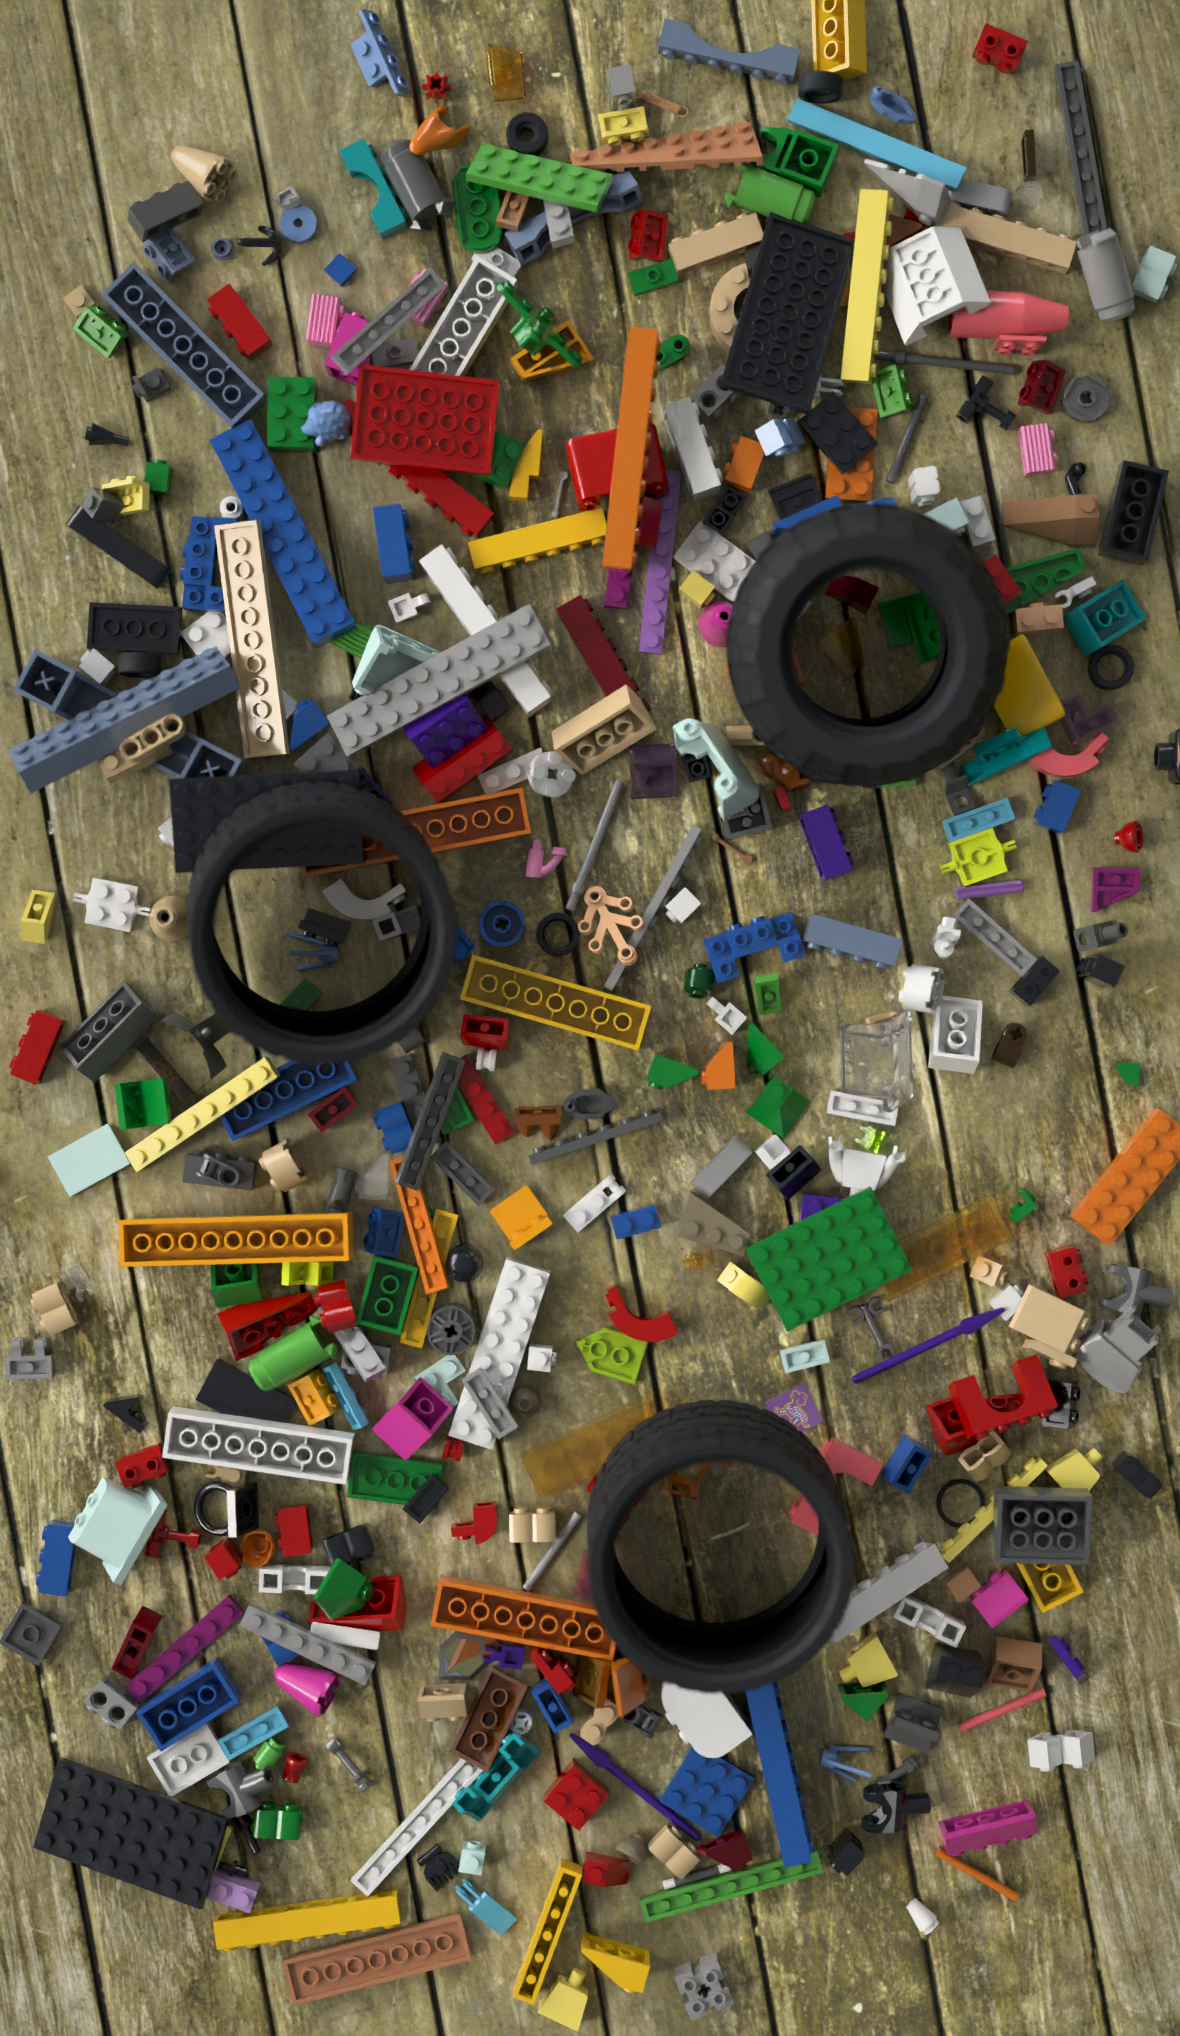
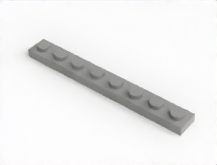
[604,825,703,992]

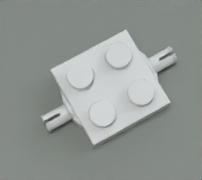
[73,877,152,932]

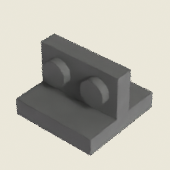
[884,1692,943,1753]

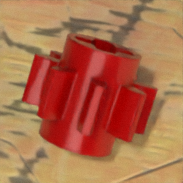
[422,71,451,104]

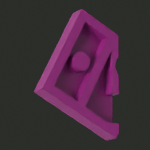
[1091,867,1140,912]

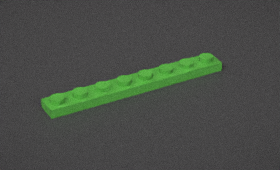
[640,1848,824,1923]

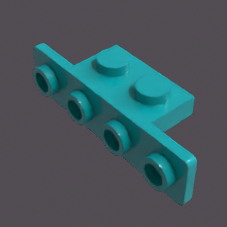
[960,727,1052,786]

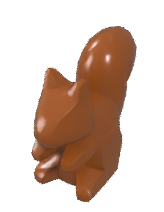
[759,752,811,792]

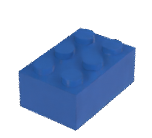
[373,504,416,584]

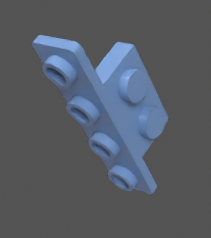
[350,9,410,97]

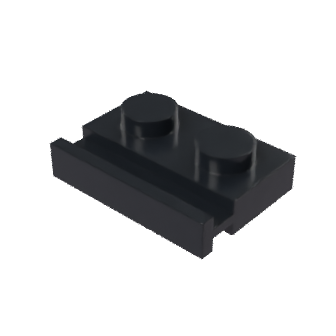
[768,473,822,521]

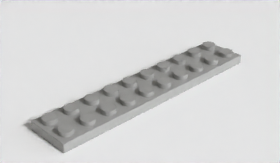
[327,604,552,758]

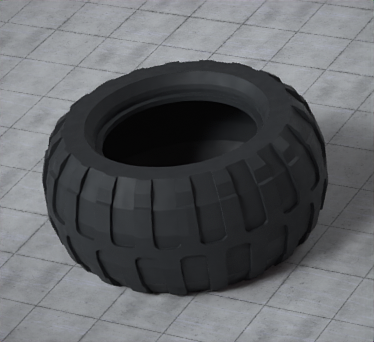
[726,503,1010,788]

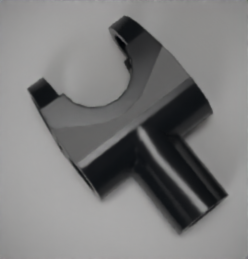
[861,1781,931,1833]

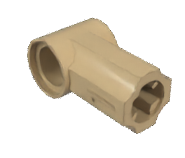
[726,726,766,747]

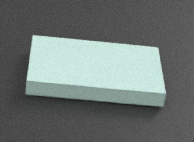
[48,1123,131,1197]

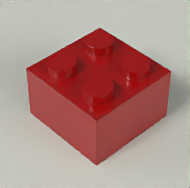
[543,1758,609,1831]

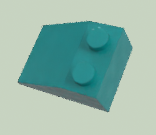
[1063,579,1147,656]

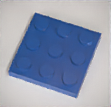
[659,1746,754,1837]

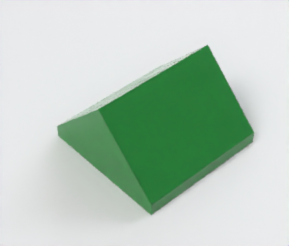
[837,1681,888,1722]

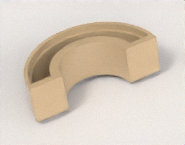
[709,263,750,353]

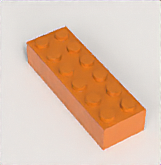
[1069,1108,1180,1247]

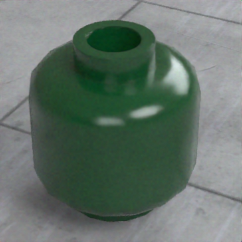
[684,963,714,999]

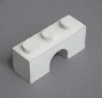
[259,1564,331,1594]
[890,1595,966,1647]

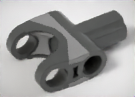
[1099,1264,1173,1316]
[206,1761,276,1818]

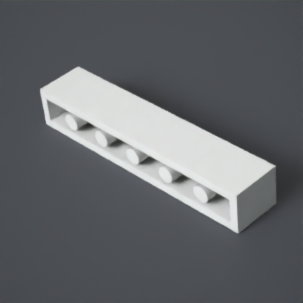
[829,1542,948,1643]

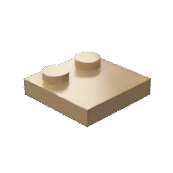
[1022,1339,1077,1370]

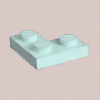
[415,1355,466,1407]

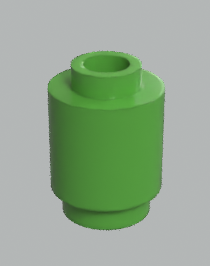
[253,1736,286,1770]

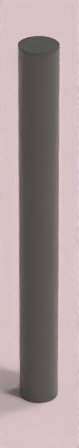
[885,395,928,484]

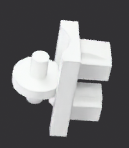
[930,917,961,958]

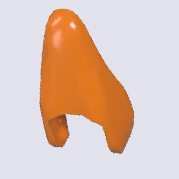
[409,104,470,155]

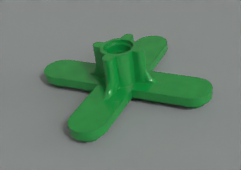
[496,281,583,370]

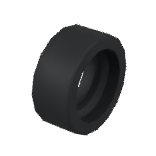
[798,70,843,104]
[1088,645,1134,691]
[536,912,580,956]

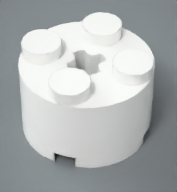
[899,964,944,1014]

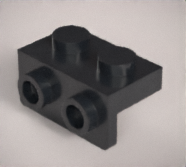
[298,908,351,947]

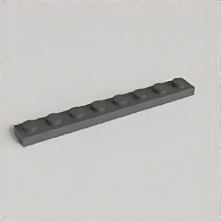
[1054,61,1107,236]

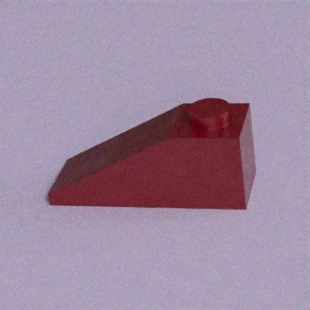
[111,1605,163,1679]

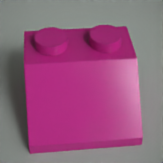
[969,1568,1029,1628]

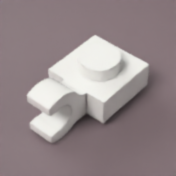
[1054,577,1096,609]
[388,593,431,624]
[706,997,747,1035]

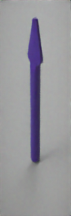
[852,1307,1005,1384]
[569,1733,701,1841]

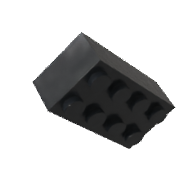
[1098,460,1169,566]

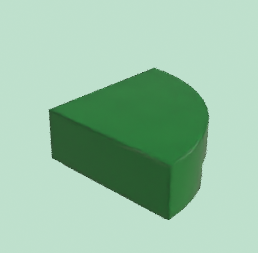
[1116,1062,1140,1086]

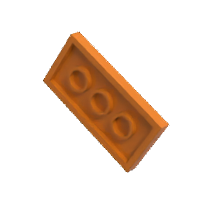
[825,407,878,503]

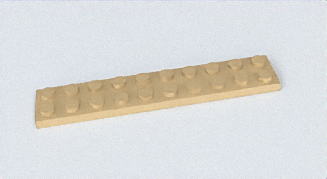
[214,520,290,758]

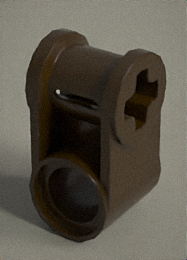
[991,1023,1027,1069]

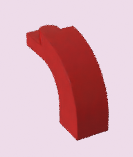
[605,1284,678,1342]

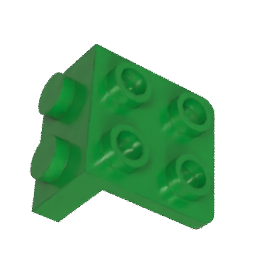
[114,1078,171,1130]

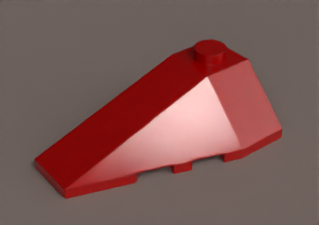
[217,1292,316,1361]
[308,1575,407,1631]

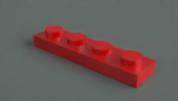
[457,1054,515,1145]

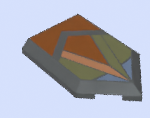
[439,1631,501,1680]

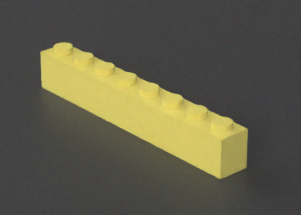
[841,189,894,384]

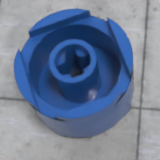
[479,901,526,948]

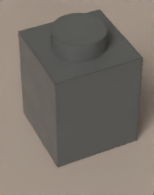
[82,487,124,524]

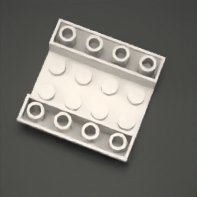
[882,226,992,346]

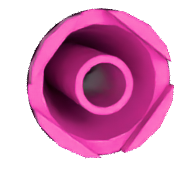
[699,601,733,647]
[273,1662,341,1718]

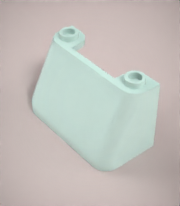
[352,625,441,696]
[673,719,759,820]

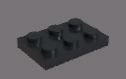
[798,391,879,475]

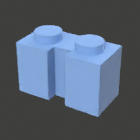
[755,418,805,457]

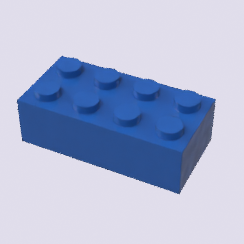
[136,1656,242,1752]

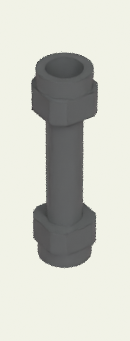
[866,1756,919,1795]

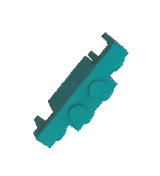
[452,1733,542,1822]

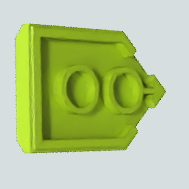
[576,1327,648,1385]

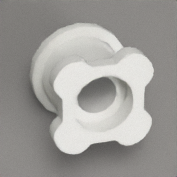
[220,496,245,522]

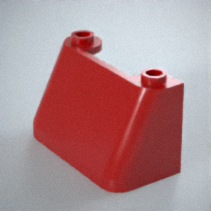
[565,423,670,512]

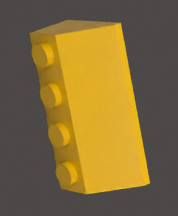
[811,0,867,80]

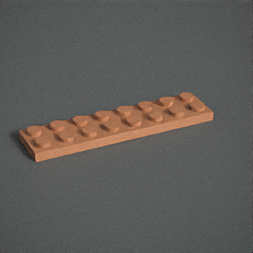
[282,1912,472,2006]

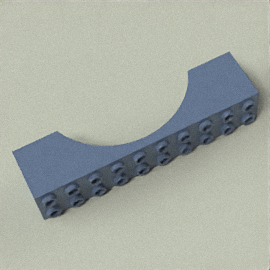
[13,649,249,778]

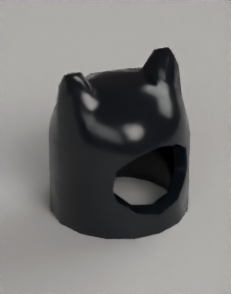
[446,1243,484,1283]

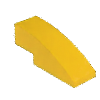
[509,429,543,502]

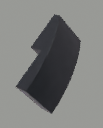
[703,485,747,535]
[470,680,511,722]
[681,753,711,783]

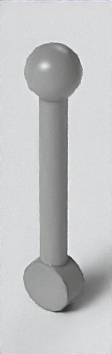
[551,471,568,519]

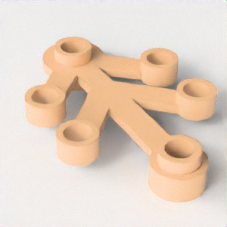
[578,886,644,966]

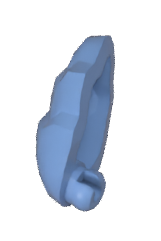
[870,86,917,125]

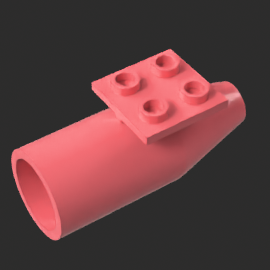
[948,291,1069,356]

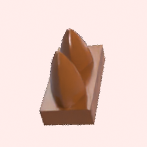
[515,1106,561,1141]

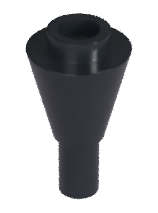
[85,423,129,446]

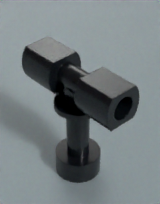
[956,375,1017,431]

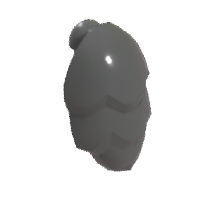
[564,1089,616,1120]

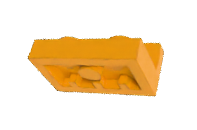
[288,1368,340,1426]

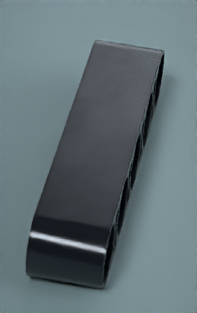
[66,505,171,589]

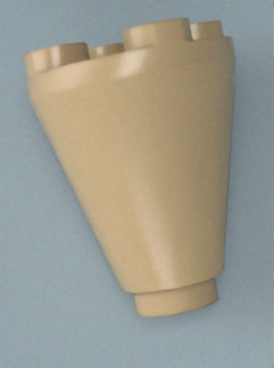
[171,145,237,202]
[150,896,188,941]

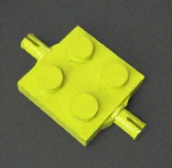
[939,828,1017,886]

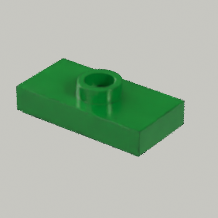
[628,259,679,297]

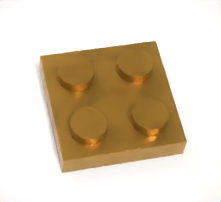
[572,1654,611,1708]

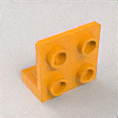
[490,1185,553,1251]

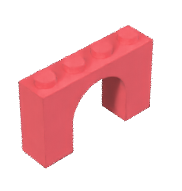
[788,1437,883,1536]

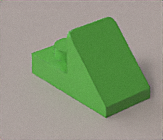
[753,973,782,1015]

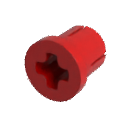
[282,1752,309,1783]

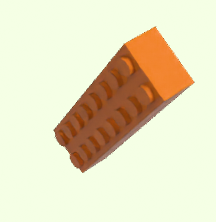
[430,1575,616,1661]

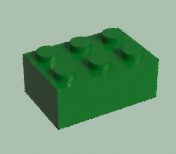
[267,377,317,453]
[356,1255,419,1335]

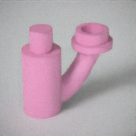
[525,840,568,878]

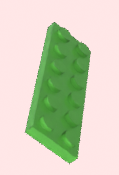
[466,143,613,212]

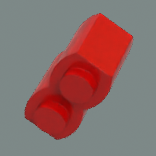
[314,1279,356,1334]

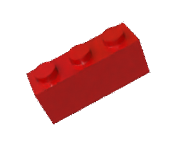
[207,283,273,361]
[9,1010,66,1085]

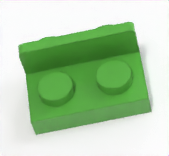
[72,305,131,358]
[872,364,914,419]

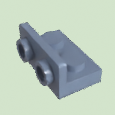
[142,229,196,283]

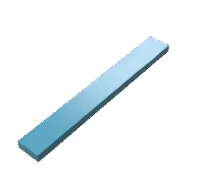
[788,98,967,191]

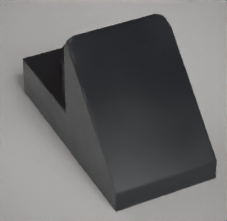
[103,1394,149,1434]

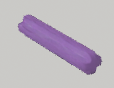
[955,880,1024,900]

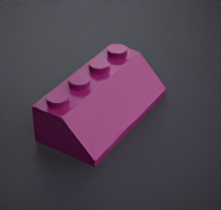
[938,1800,1037,1856]

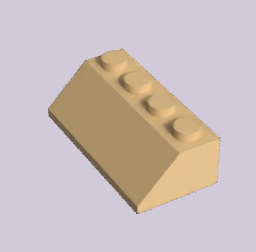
[551,685,656,775]

